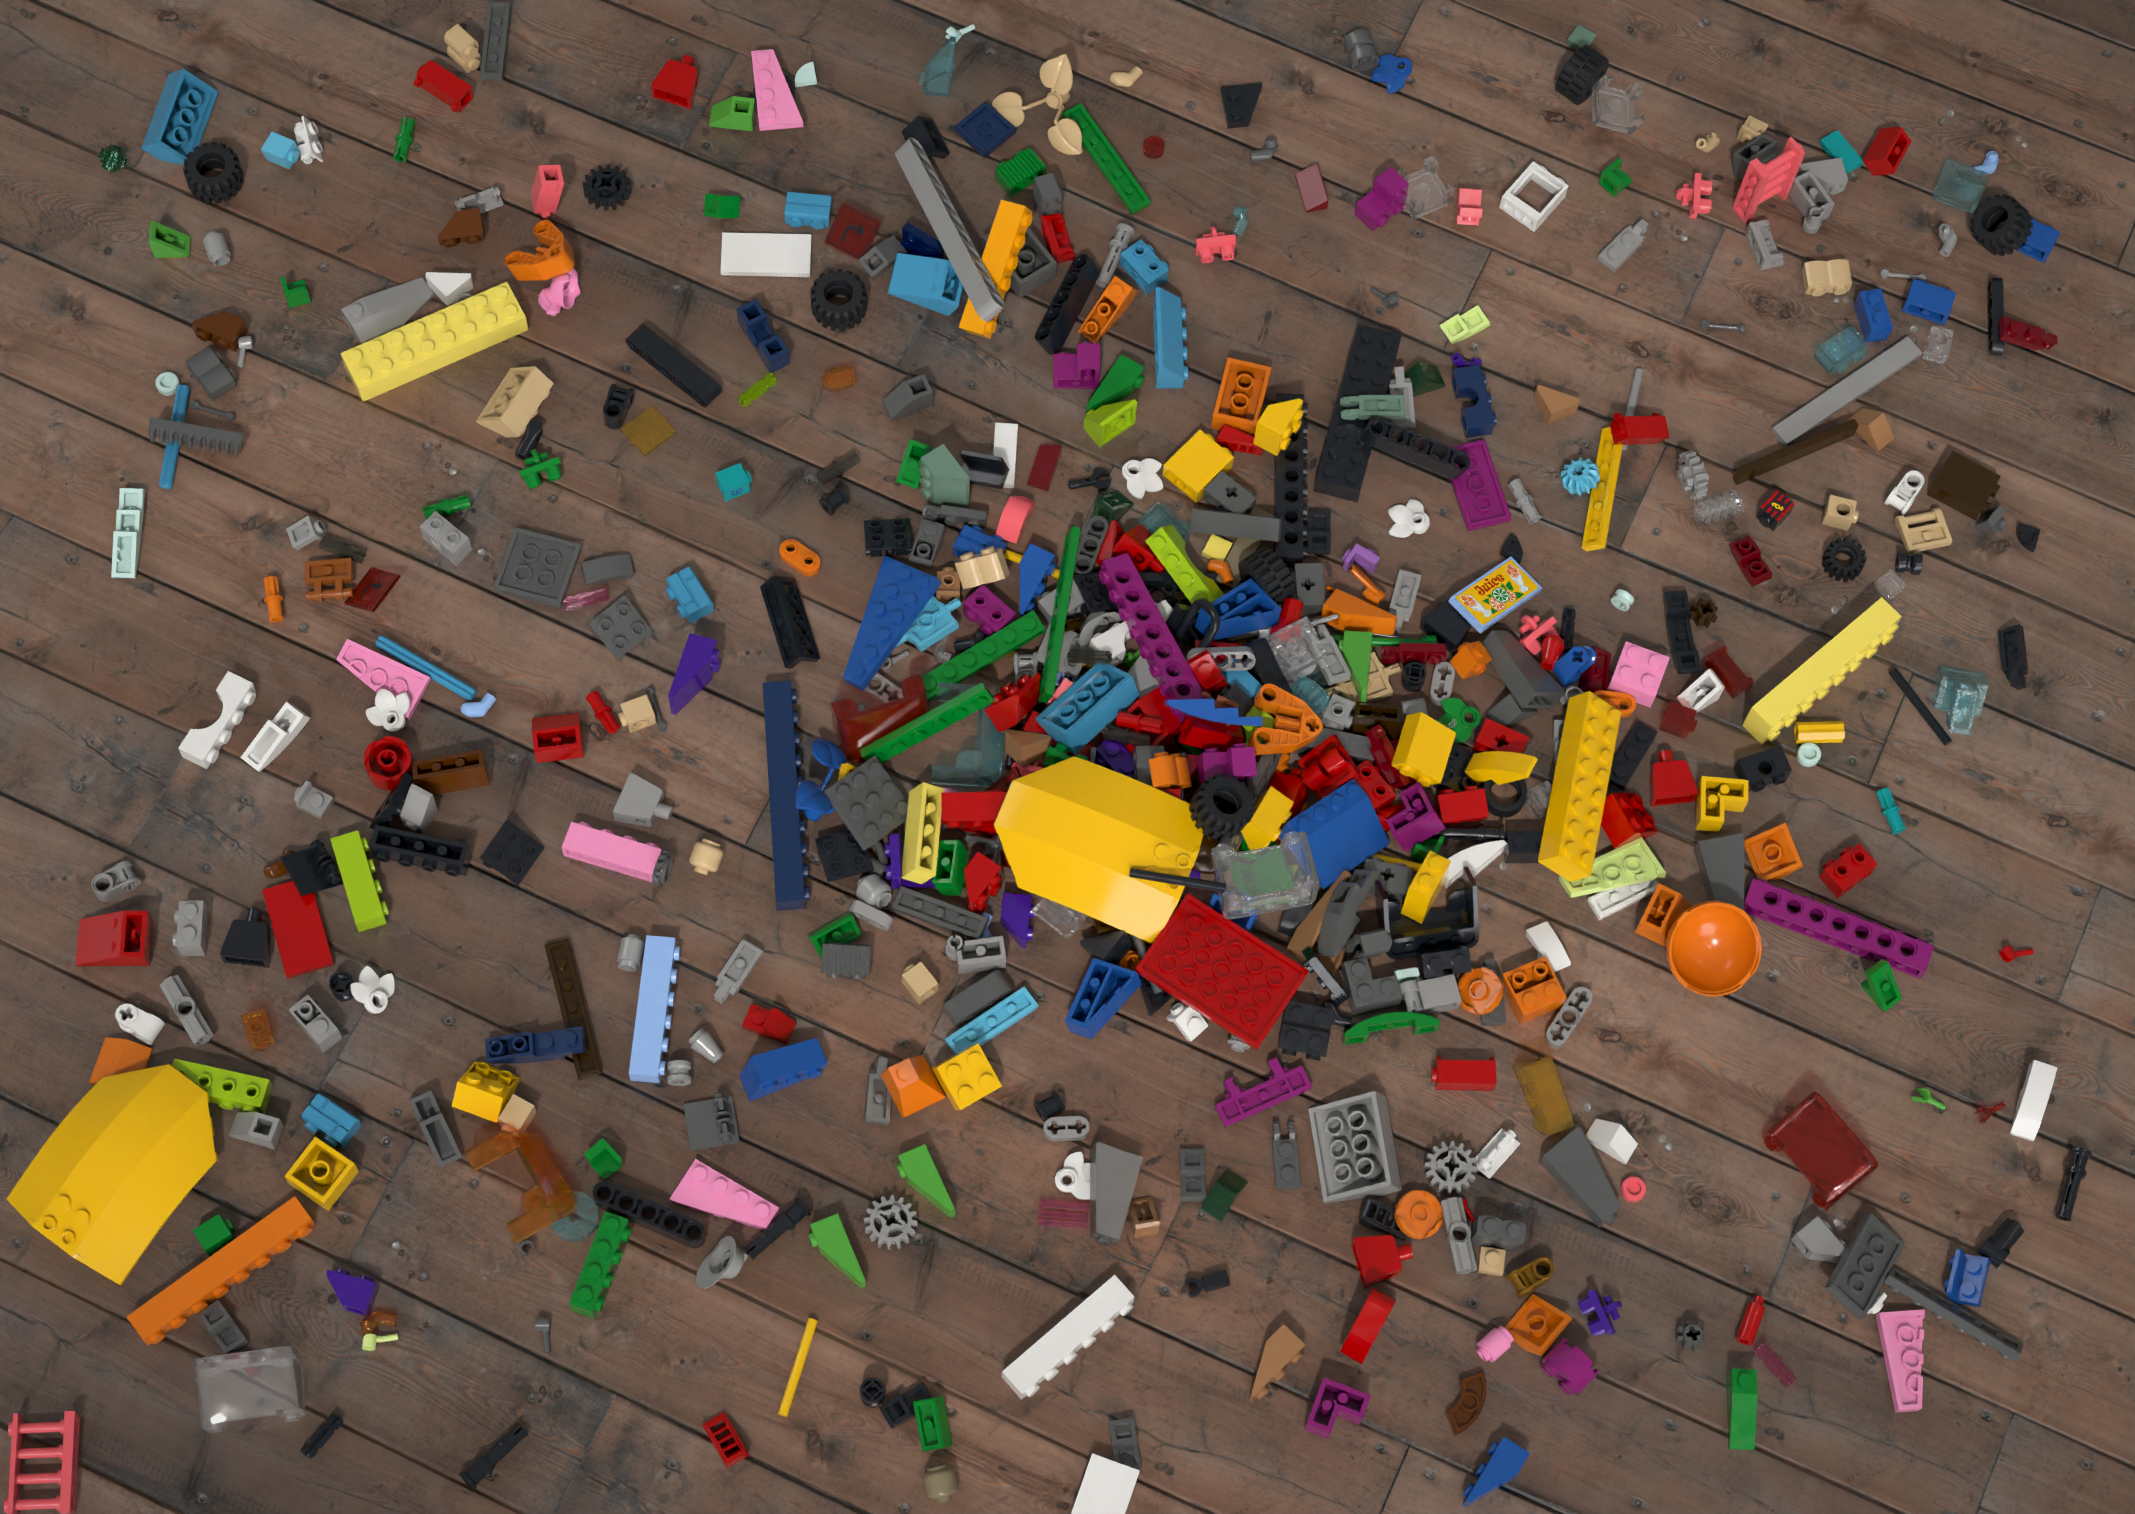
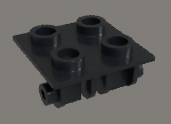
[864,518,912,558]
[1073,572,1119,616]
[1433,742,1477,792]
[480,819,545,886]
[815,830,874,883]
[280,840,344,897]

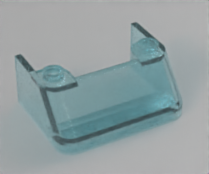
[932,683,1006,787]

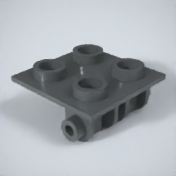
[588,595,653,660]
[683,1093,740,1151]

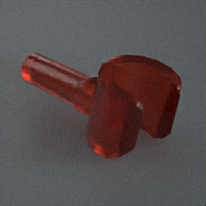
[1975,1101,2006,1123]

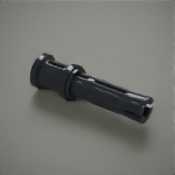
[1431,824,1504,844]
[2055,1146,2092,1221]
[743,1197,812,1260]
[459,1423,528,1490]

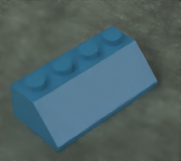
[141,68,218,165]
[1153,287,1188,388]
[1035,660,1140,754]

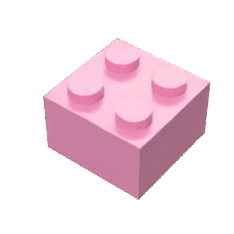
[1607,641,1670,708]

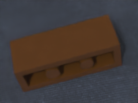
[412,749,490,795]

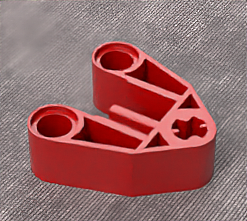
[1340,1288,1396,1364]

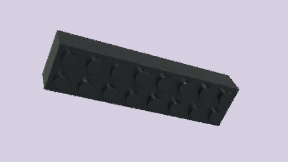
[1314,324,1402,503]

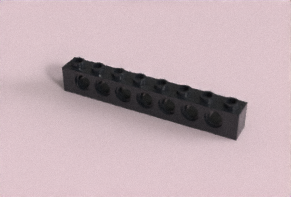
[1274,393,1308,567]

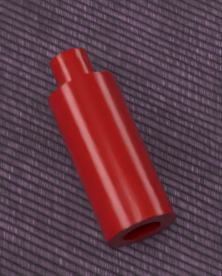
[1735,1295,1765,1346]

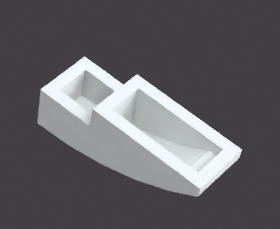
[240,702,310,772]
[1444,840,1507,889]
[2010,1060,2058,1142]

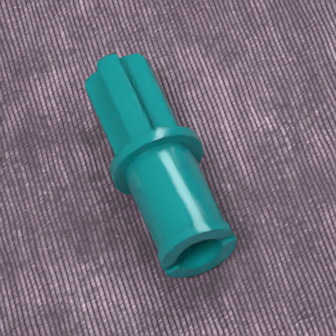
[1876,788,1906,834]

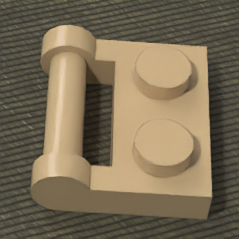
[1895,508,1952,554]

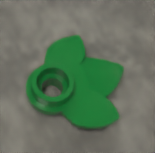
[1437,698,1481,743]

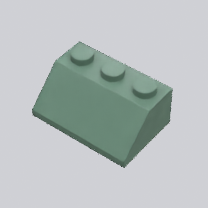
[919,444,970,509]

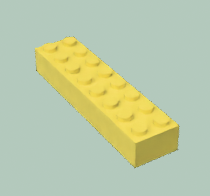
[341,282,528,402]
[1742,597,1902,745]

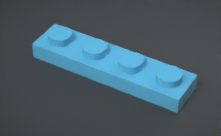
[945,986,1038,1055]

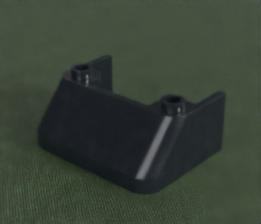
[1375,867,1479,960]

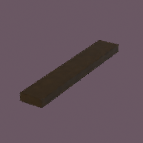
[1733,419,1859,485]
[545,939,602,1081]

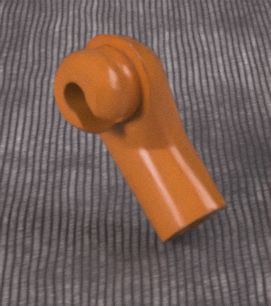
[1207,559,1234,585]

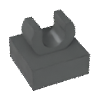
[1975,505,2008,534]

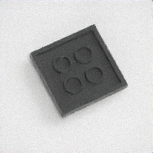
[493,527,582,609]
[823,756,908,851]

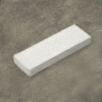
[993,423,1018,488]
[1587,880,1658,920]

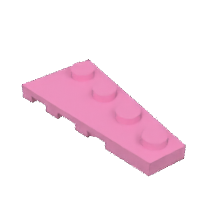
[751,49,804,131]
[336,639,431,720]
[669,1159,779,1230]
[1875,1309,1925,1413]

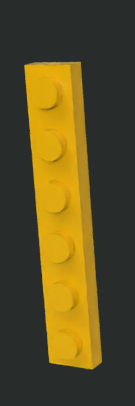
[1581,427,1623,552]

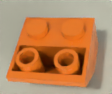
[1635,883,1692,947]
[1502,956,1567,1025]

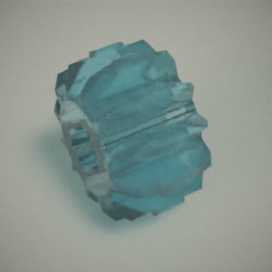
[1291,677,1330,716]

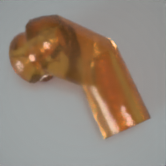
[360,1311,397,1335]

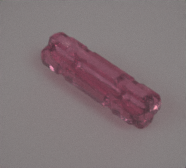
[563,587,609,611]
[1754,1343,1796,1388]

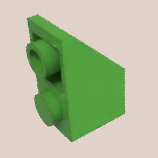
[709,96,756,131]

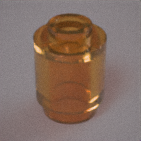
[821,365,856,392]

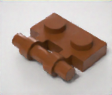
[305,558,354,602]

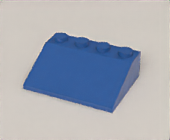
[1279,779,1390,890]

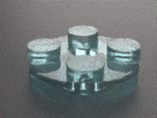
[549,1191,599,1242]

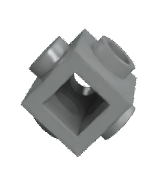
[1319,693,1355,732]

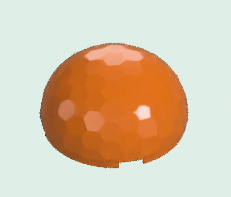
[1666,901,1762,996]

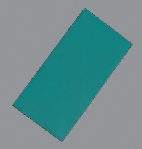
[1819,130,1863,174]

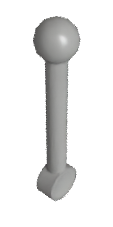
[1880,269,1927,281]

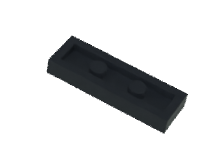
[1609,721,1658,791]

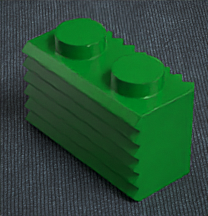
[995,147,1046,198]
[931,840,968,896]

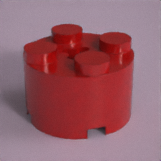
[363,736,414,791]

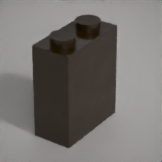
[1927,450,2001,521]

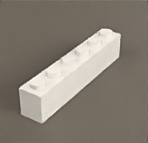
[1002,1275,1134,1400]

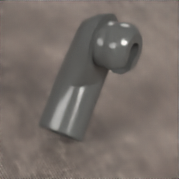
[1250,137,1278,162]

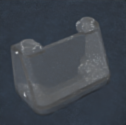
[1211,831,1320,919]
[193,1346,306,1433]

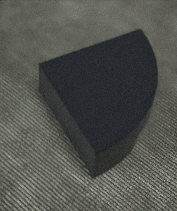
[2016,523,2041,552]
[1499,534,1523,565]

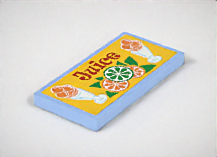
[1448,557,1542,633]

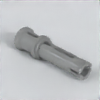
[1096,223,1135,288]

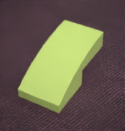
[1439,305,1490,344]

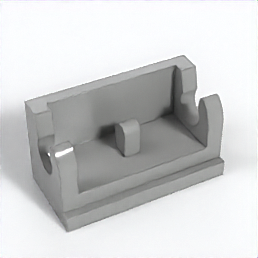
[1745,220,1784,271]

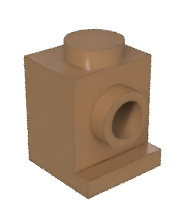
[936,567,960,604]

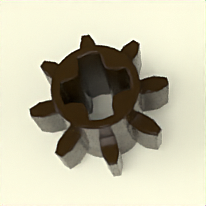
[1689,598,1719,628]

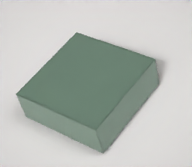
[1566,24,1597,50]

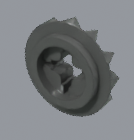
[652,850,673,888]

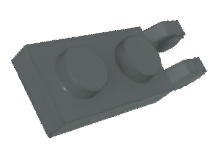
[1272,1121,1301,1190]

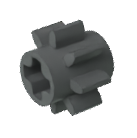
[1675,1320,1707,1353]

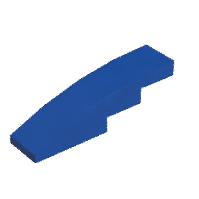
[1163,699,1262,726]

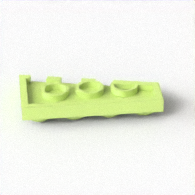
[1559,837,1666,898]

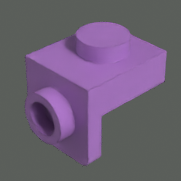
[1342,543,1380,574]

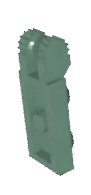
[1340,395,1405,420]

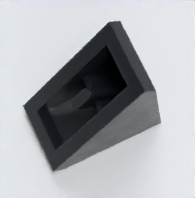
[1080,930,1134,965]

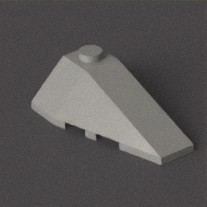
[341,277,434,345]

